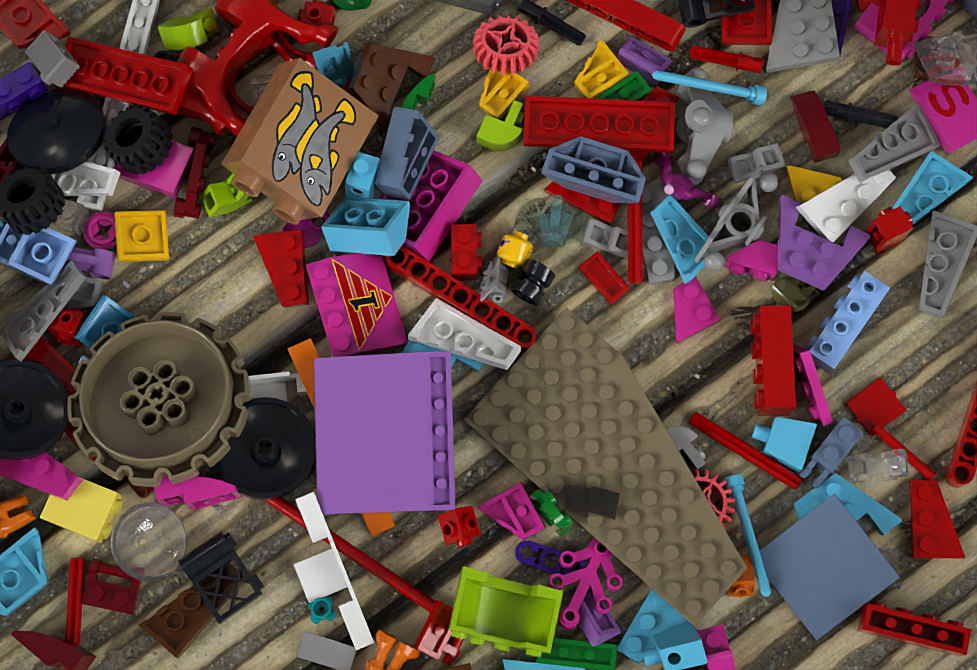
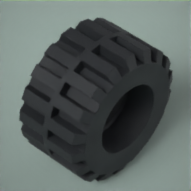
[103,105,173,174]
[0,166,66,235]

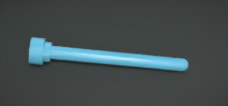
[652,70,767,106]
[723,474,771,597]

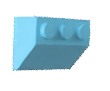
[321,197,410,256]

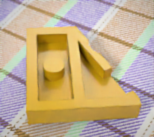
[574,39,629,99]
[479,68,530,120]
[786,166,842,214]

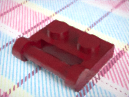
[81,558,144,615]

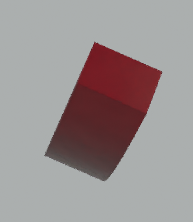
[790,90,841,163]
[11,631,96,670]

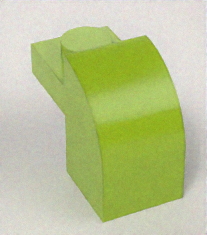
[158,8,219,50]
[476,100,525,151]
[200,173,253,218]

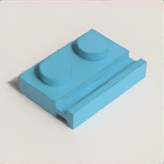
[312,42,355,86]

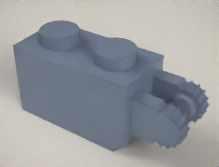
[799,417,864,489]

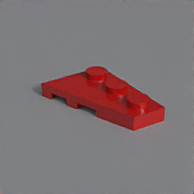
[253,229,309,308]
[909,480,965,559]

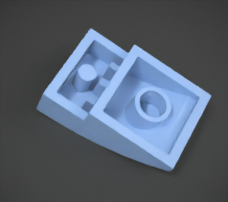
[0,223,77,286]

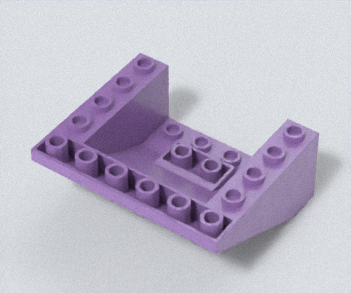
[314,351,455,514]

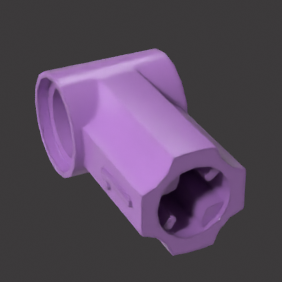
[63,247,116,279]

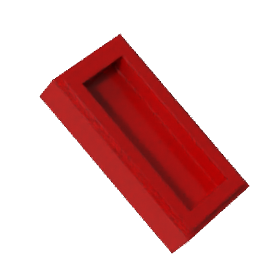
[578,251,630,305]

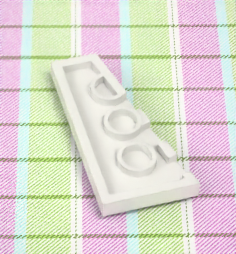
[50,162,121,196]
[795,170,896,242]
[408,298,521,370]

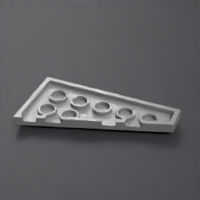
[766,0,840,73]

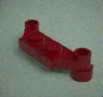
[173,127,216,219]

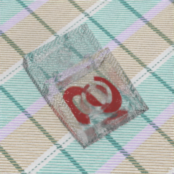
[913,31,977,86]

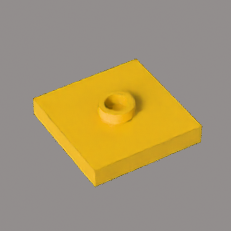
[114,210,169,262]

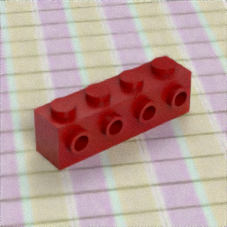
[857,601,972,657]

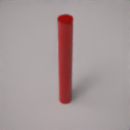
[871,423,936,480]

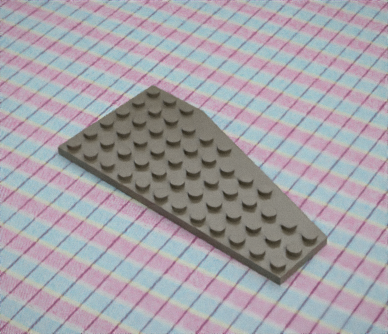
[464,307,747,627]

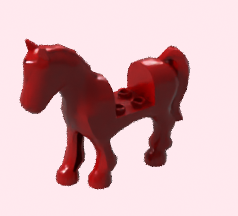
[176,0,339,136]

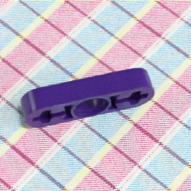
[515,541,587,575]

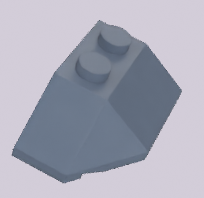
[541,136,646,203]

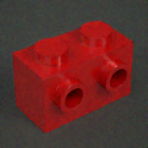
[866,206,913,254]
[451,224,482,281]

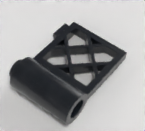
[678,0,756,28]
[178,531,265,624]

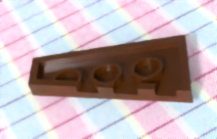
[138,563,246,659]

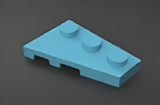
[893,151,974,225]
[650,195,718,284]

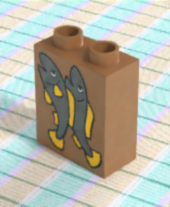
[221,58,379,225]

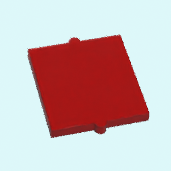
[845,377,907,437]

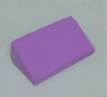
[616,36,672,85]
[578,591,621,647]

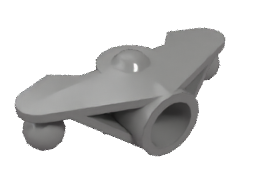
[675,67,733,186]
[694,164,778,271]

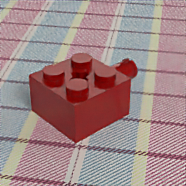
[874,0,921,66]

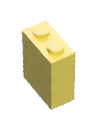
[40,478,123,543]

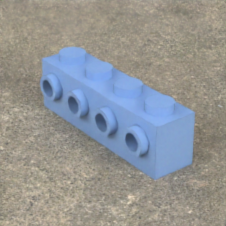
[805,271,890,374]

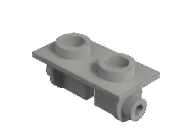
[480,255,509,303]

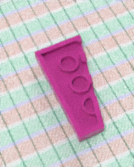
[0,452,83,501]

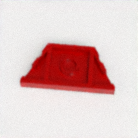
[0,0,71,49]

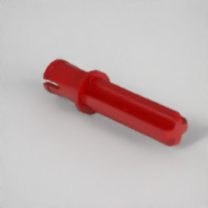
[689,45,764,74]

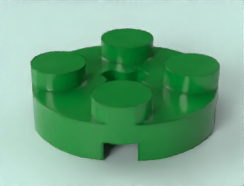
[529,489,573,536]

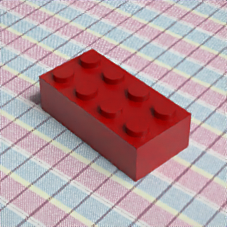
[750,305,796,416]

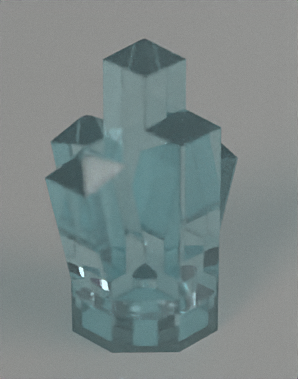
[538,195,574,247]

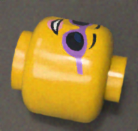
[496,231,533,270]

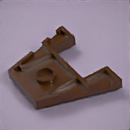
[348,43,435,132]

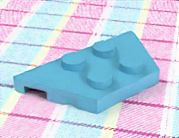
[0,527,49,617]

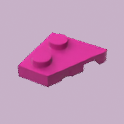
[673,276,721,344]
[477,482,546,540]

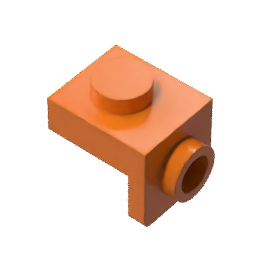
[727,555,755,597]

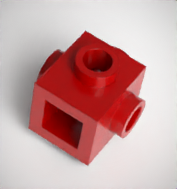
[297,0,336,25]
[47,308,87,347]
[437,505,481,548]

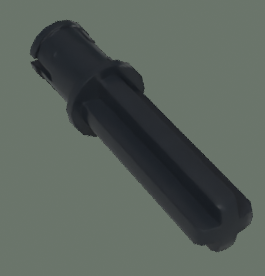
[517,0,586,46]
[824,99,898,128]

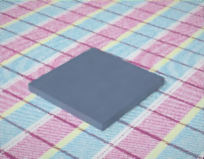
[760,493,900,640]

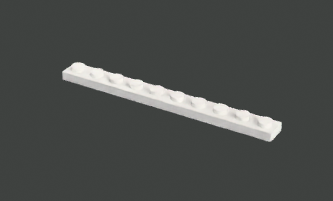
[76,0,160,212]

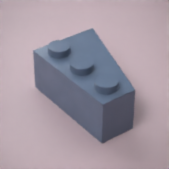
[374,107,440,201]

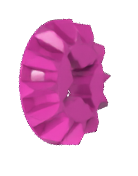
[83,211,116,250]

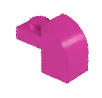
[697,624,736,670]

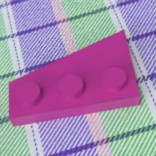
[793,345,833,426]

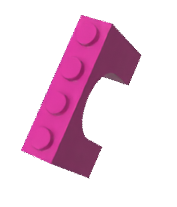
[853,0,955,61]

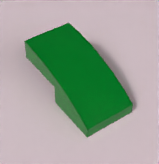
[401,74,436,110]

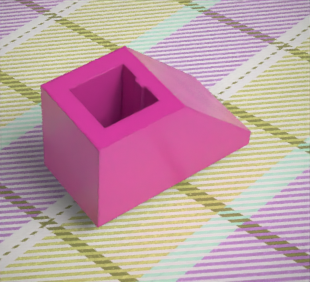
[724,240,778,282]

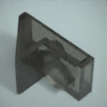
[563,485,620,520]

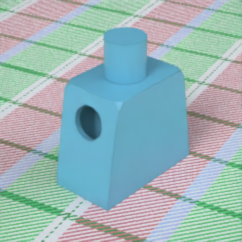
[345,152,380,199]
[751,417,817,473]
[642,621,708,670]

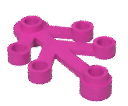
[548,538,623,630]

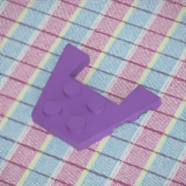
[778,195,871,291]

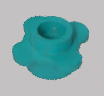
[308,595,336,624]

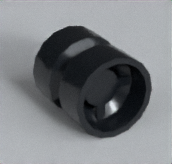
[510,259,556,306]

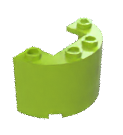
[448,566,563,657]

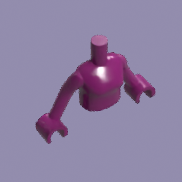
[653,152,722,209]

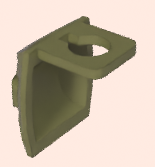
[772,276,816,312]

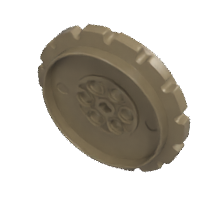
[67,312,251,487]

